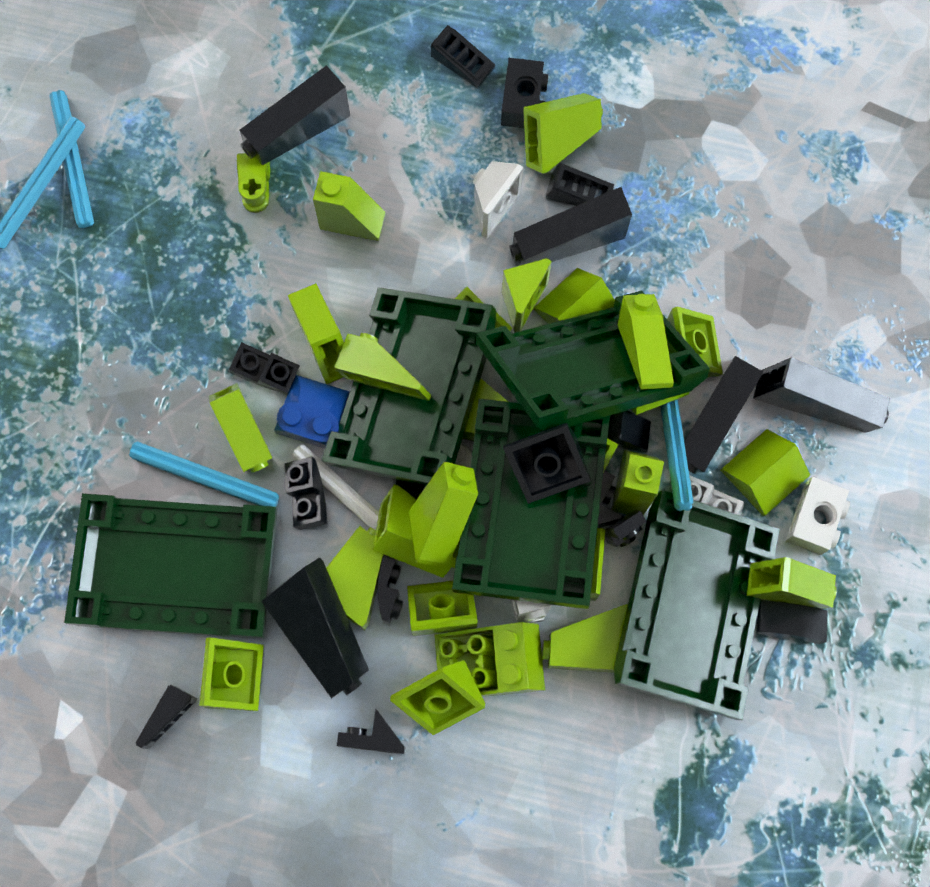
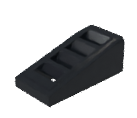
[431,25,495,88]
[545,163,615,206]
[136,685,197,749]

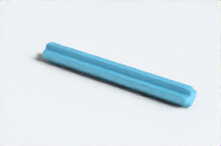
[49,90,94,228]
[0,116,85,249]
[660,399,693,511]
[129,442,279,507]

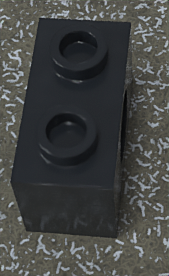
[501,58,549,128]

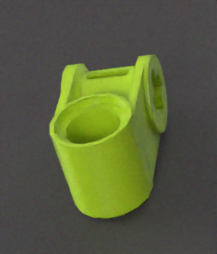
[237,153,270,213]

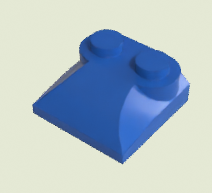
[274,375,350,449]

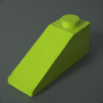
[618,294,674,389]
[334,333,431,401]

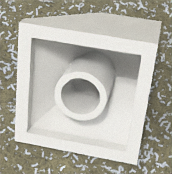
[473,161,524,239]

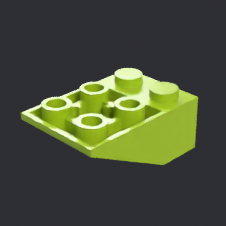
[434,622,545,697]

